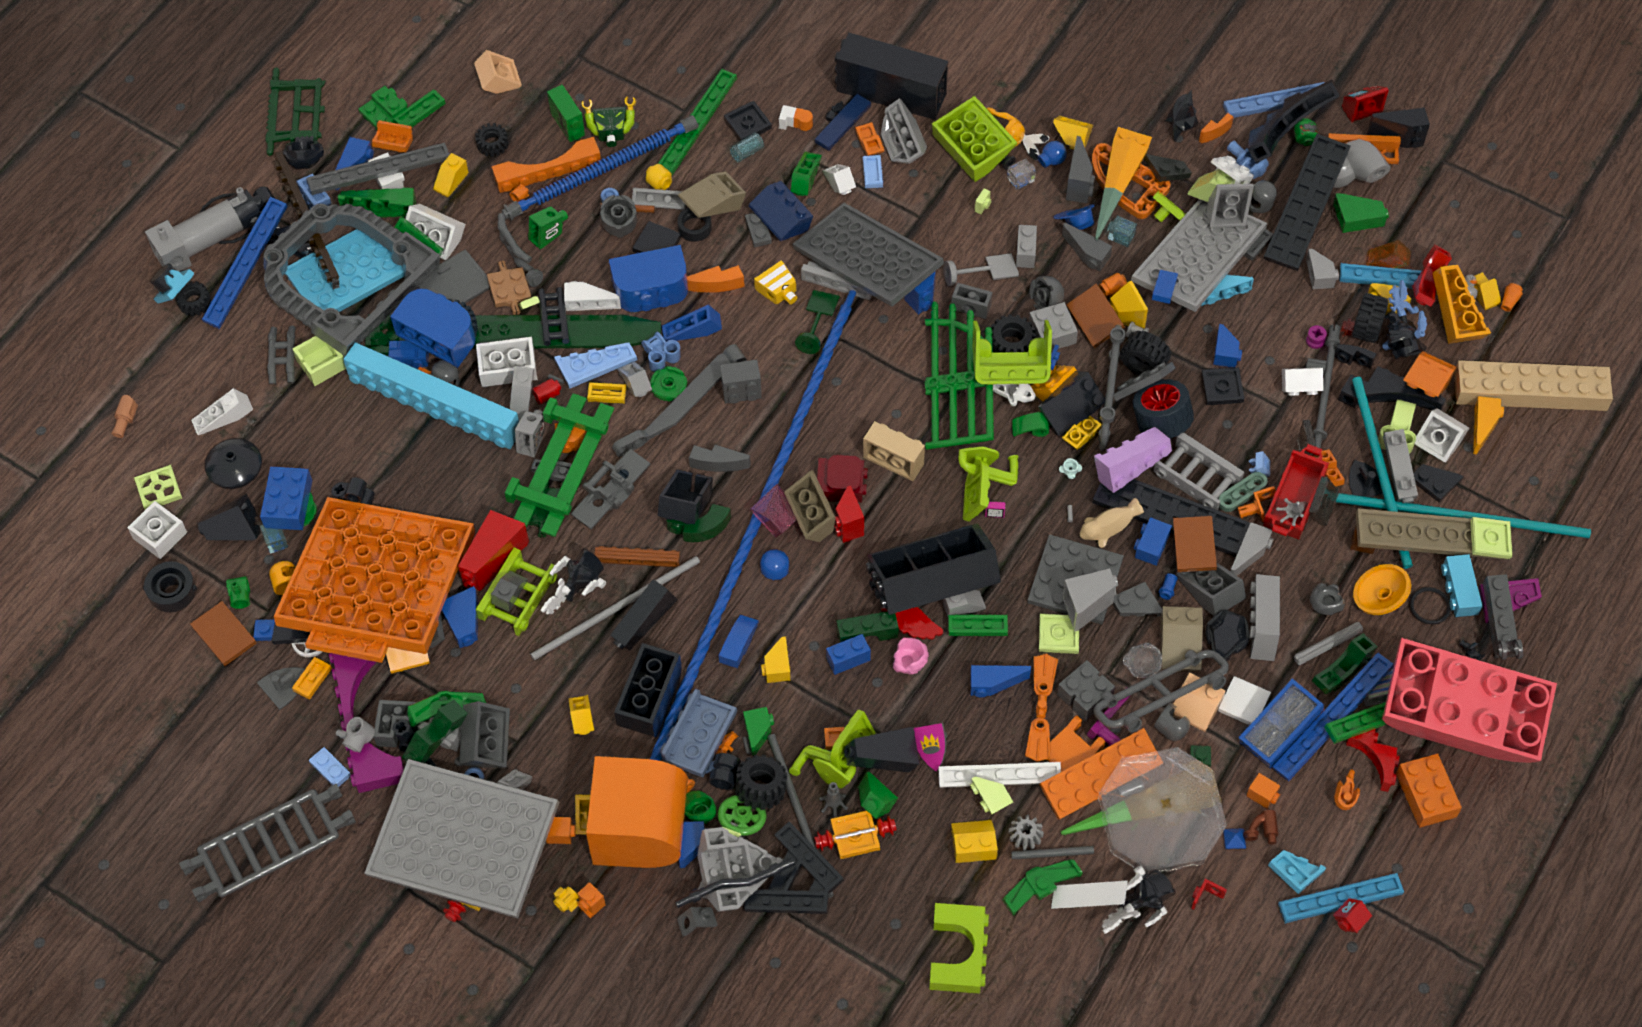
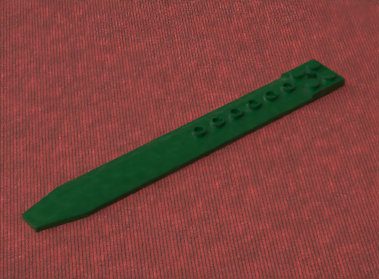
[365,314,661,349]

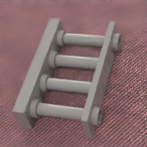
[1153,433,1244,510]

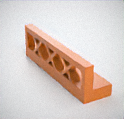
[1328,134,1400,164]

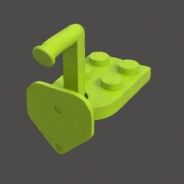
[958,447,1019,522]
[789,710,876,788]

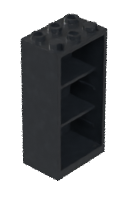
[834,32,948,120]
[866,523,1001,615]

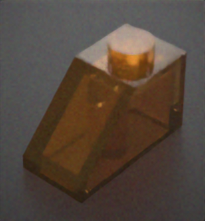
[1366,240,1411,269]

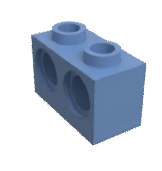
[297,174,331,210]

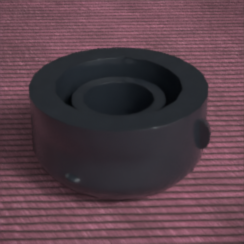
[143,561,197,613]

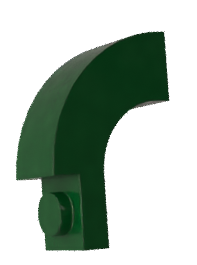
[666,504,731,542]

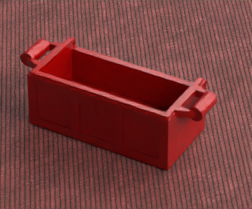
[1263,444,1329,540]

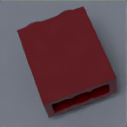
[817,455,868,503]

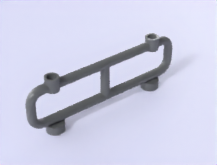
[1098,324,1125,451]
[1094,650,1229,732]

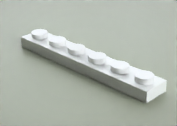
[939,762,1061,788]

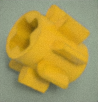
[553,887,578,912]

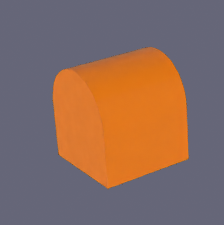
[586,756,688,868]

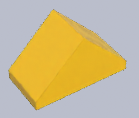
[575,795,590,834]

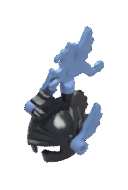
[1382,280,1427,359]

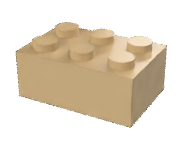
[863,421,925,481]

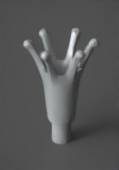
[1276,498,1308,526]

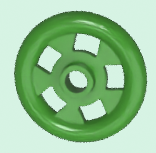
[718,795,766,836]

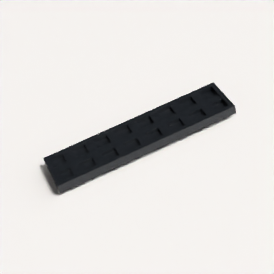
[1264,134,1351,271]
[1092,479,1250,557]

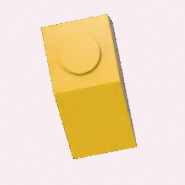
[433,153,469,197]
[761,636,791,683]
[569,695,594,735]

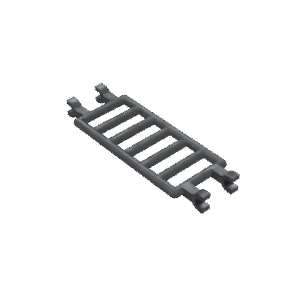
[179,784,356,903]

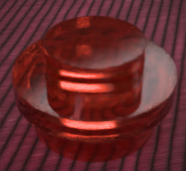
[1341,318,1355,336]

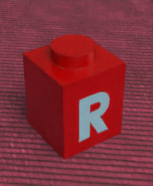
[1333,898,1372,933]

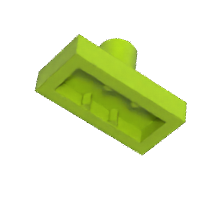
[1153,191,1186,222]

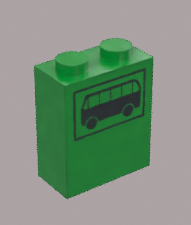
[547,84,585,142]

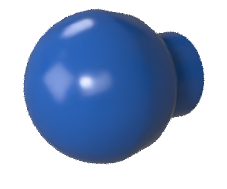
[1037,141,1067,168]

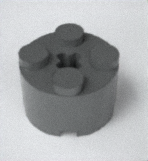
[600,195,637,238]

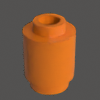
[1099,273,1127,297]

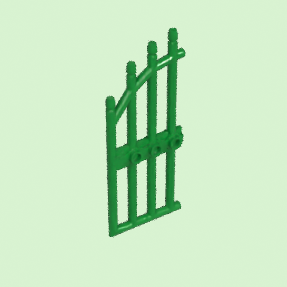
[925,302,994,450]

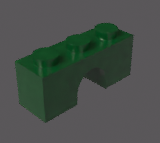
[837,612,899,643]

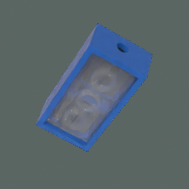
[1239,679,1324,769]

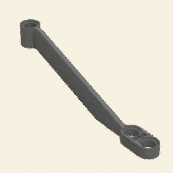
[612,344,747,457]

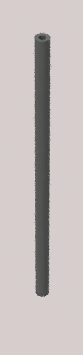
[767,734,834,898]

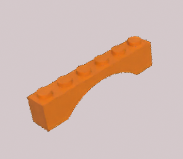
[492,137,601,193]

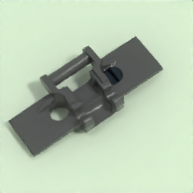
[571,449,651,530]

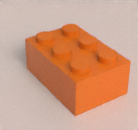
[1396,754,1462,828]

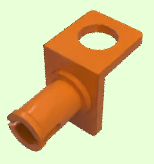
[1237,486,1276,522]

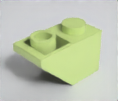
[970,776,1013,814]

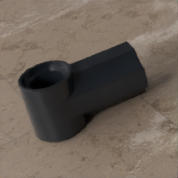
[392,719,418,752]

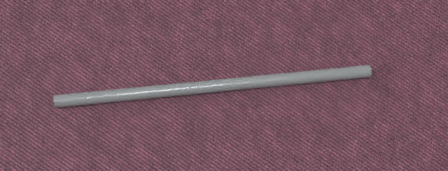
[530,556,700,660]

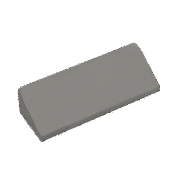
[632,188,686,210]

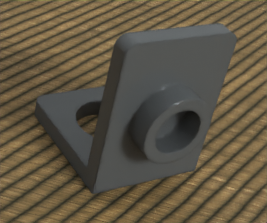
[677,907,717,936]

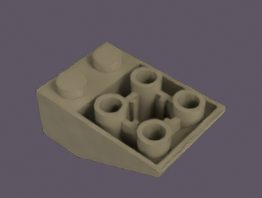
[678,171,746,218]

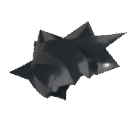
[1165,90,1199,142]

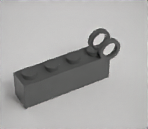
[1483,574,1523,660]

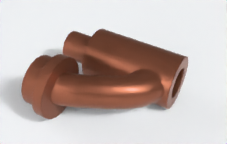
[1243,810,1279,845]

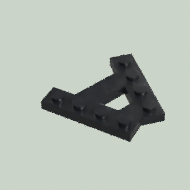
[744,821,844,914]

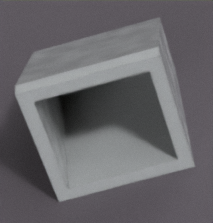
[1062,568,1118,632]

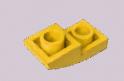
[1062,416,1102,450]

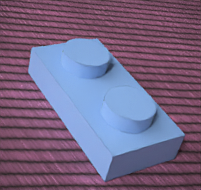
[309,747,351,787]

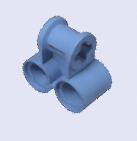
[641,332,681,373]

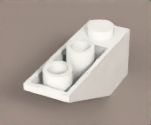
[192,388,253,435]

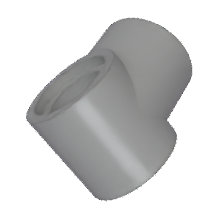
[336,717,375,753]

